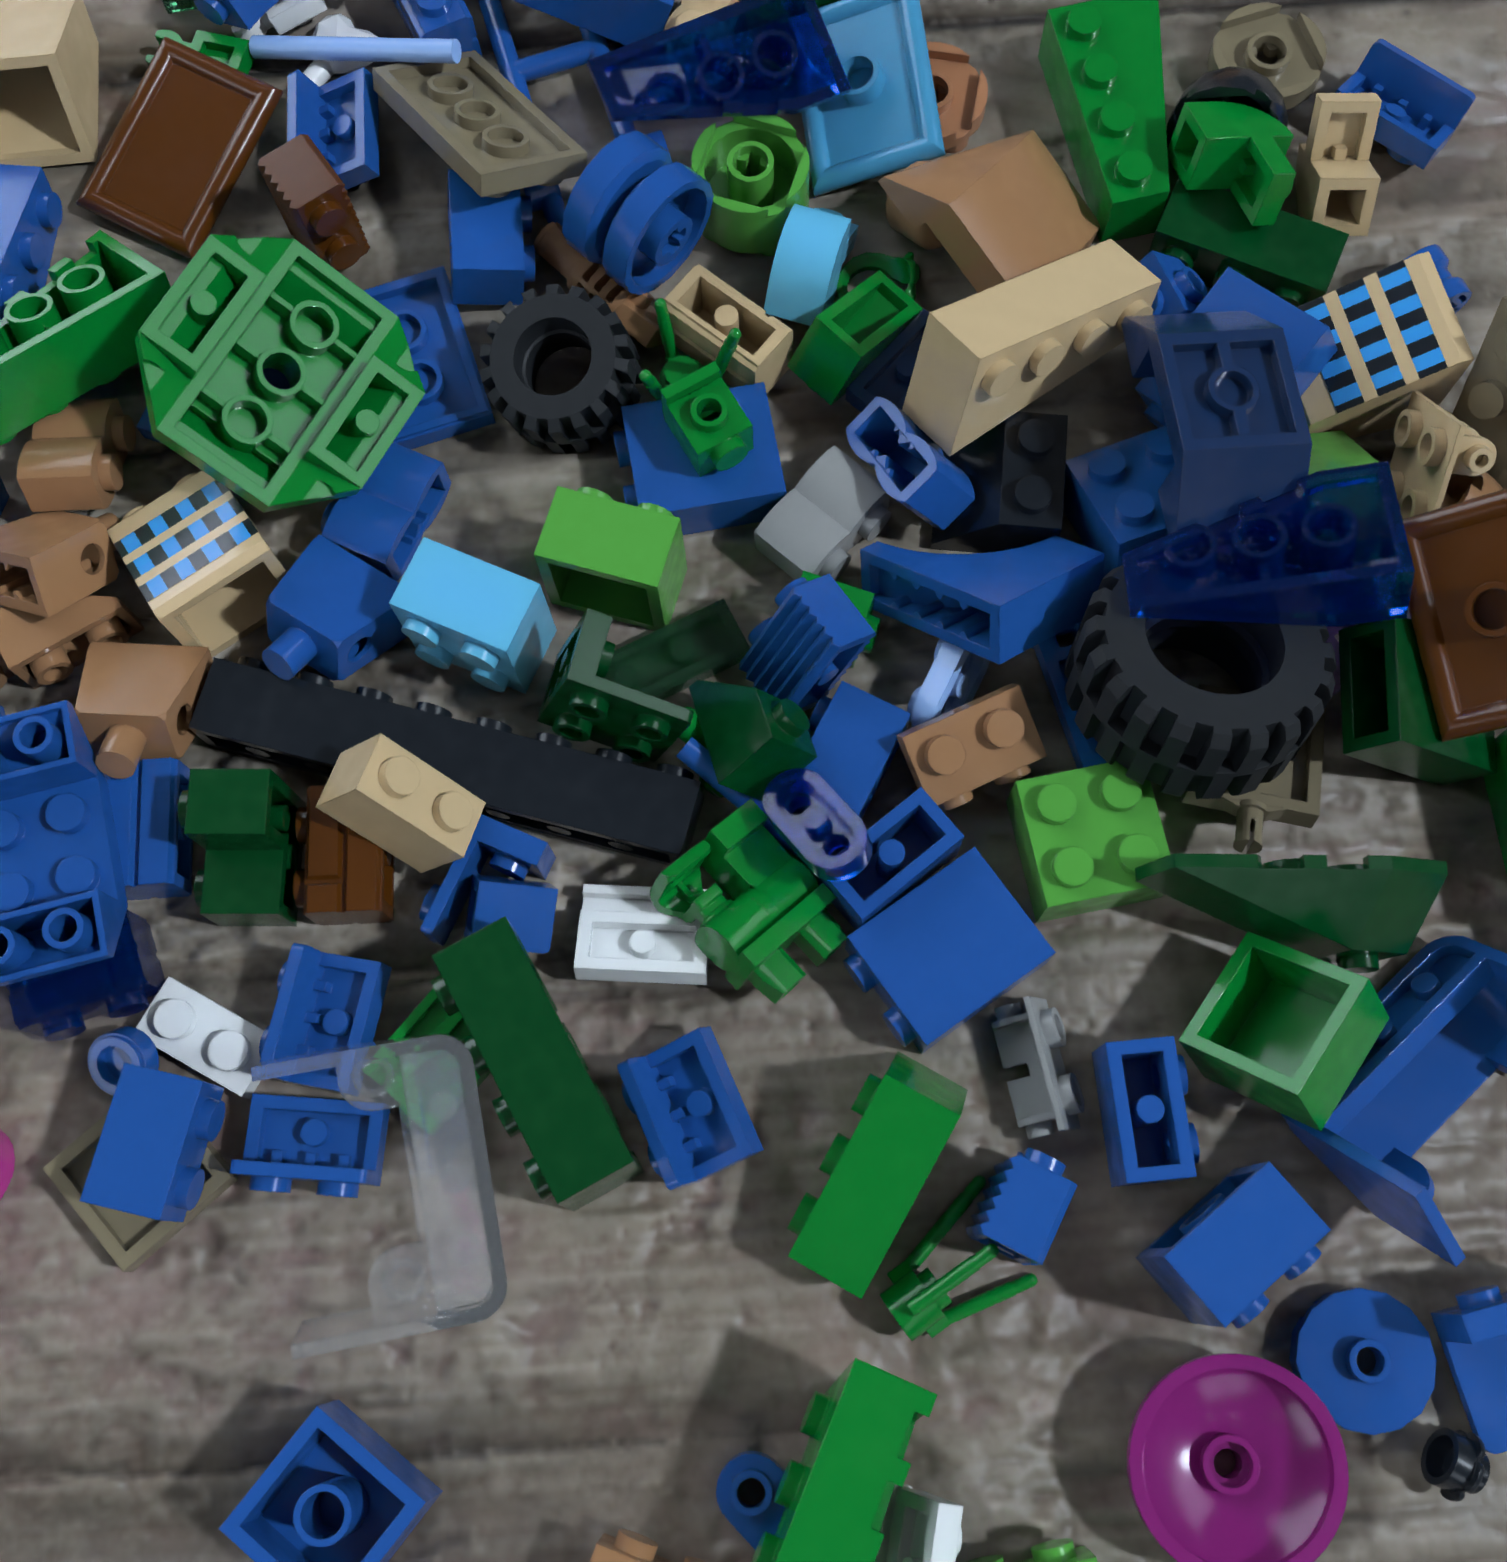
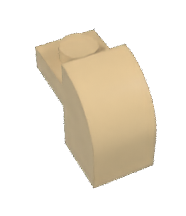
[1295,93,1382,236]

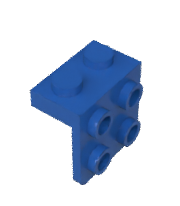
[1430,1285,1507,1454]

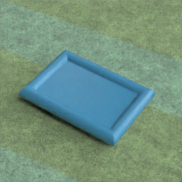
[787,0,946,196]

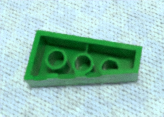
[1038,0,1170,243]
[0,230,171,445]

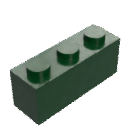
[1148,178,1349,307]

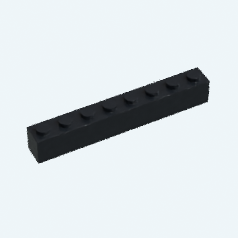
[188,656,704,866]

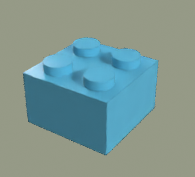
[389,537,557,694]

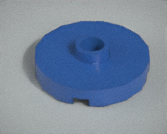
[1289,1287,1437,1435]

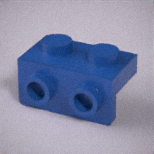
[1335,39,1476,169]
[286,67,379,190]
[258,943,392,1097]
[617,1026,764,1190]
[229,1093,391,1198]

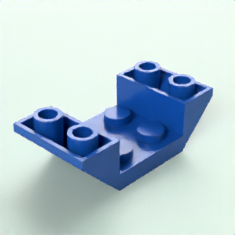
[0,700,128,987]

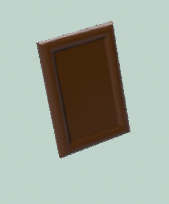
[76,36,283,260]
[1387,488,1507,742]

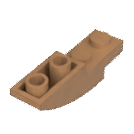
[0,595,144,689]

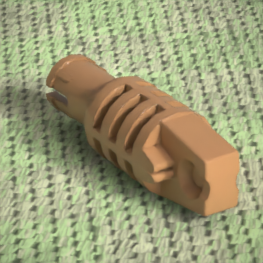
[533,222,663,348]

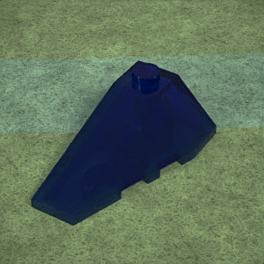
[1122,461,1415,627]

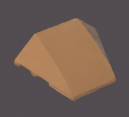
[878,129,1100,293]

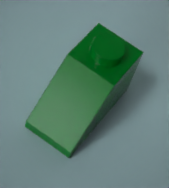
[787,270,923,405]

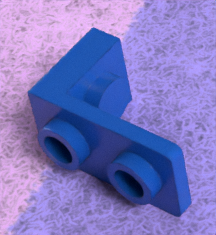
[419,814,556,946]

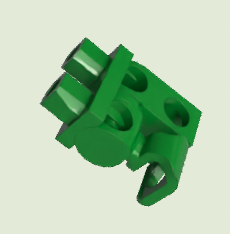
[650,799,847,1004]

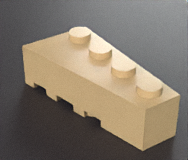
[902,239,1161,457]

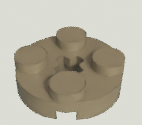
[1207,2,1327,110]

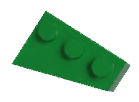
[787,1051,968,1299]

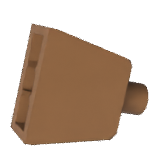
[0,511,121,617]
[75,641,213,779]

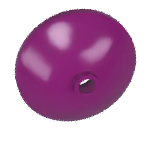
[1126,1353,1349,1562]

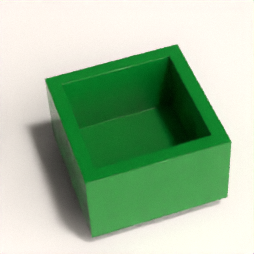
[1178,931,1390,1132]

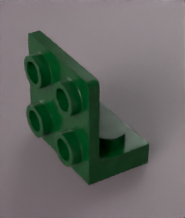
[537,608,694,763]

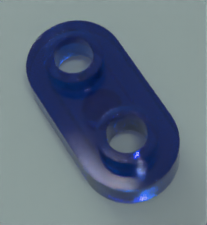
[763,768,872,882]

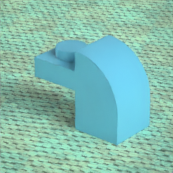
[764,204,859,326]

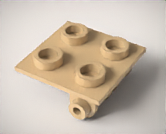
[1383,391,1497,523]

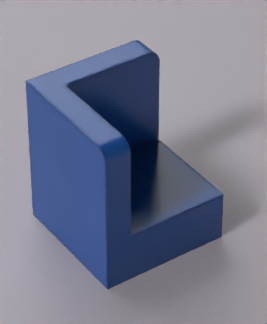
[464,874,558,954]

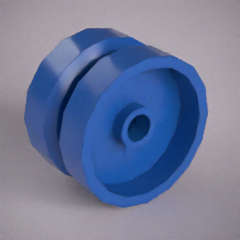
[562,130,714,295]

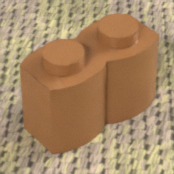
[16,398,136,512]

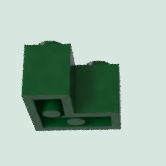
[178,769,306,927]

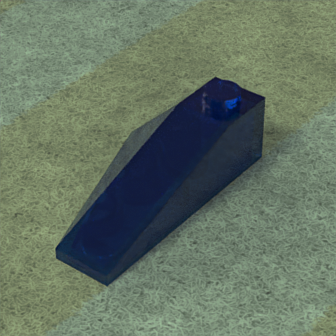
[587,0,851,122]

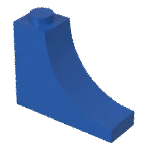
[860,535,1104,665]

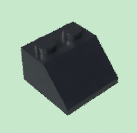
[930,412,1068,553]

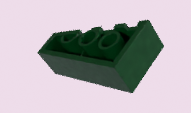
[431,916,645,1211]

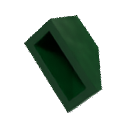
[689,680,818,802]

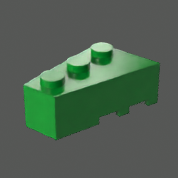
[752,1358,937,1562]

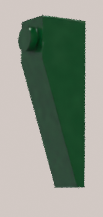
[1135,853,1448,974]

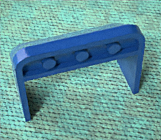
[1280,936,1507,1267]

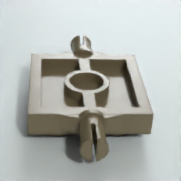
[1182,683,1326,854]

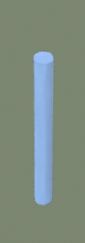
[249,35,462,64]

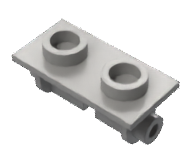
[991,996,1084,1140]

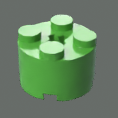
[691,111,810,256]

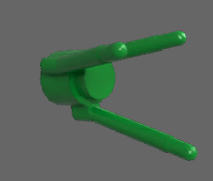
[639,298,741,400]
[879,1175,1038,1341]

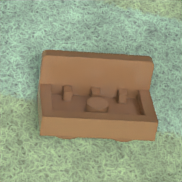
[896,683,1047,811]

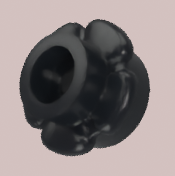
[1421,1428,1490,1502]

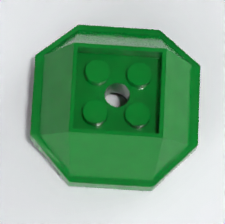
[135,234,425,513]

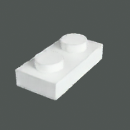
[136,976,264,1099]

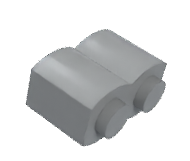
[754,445,891,581]

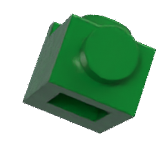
[660,361,754,477]

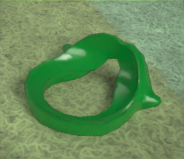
[837,252,921,301]

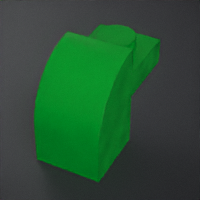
[1167,101,1296,226]

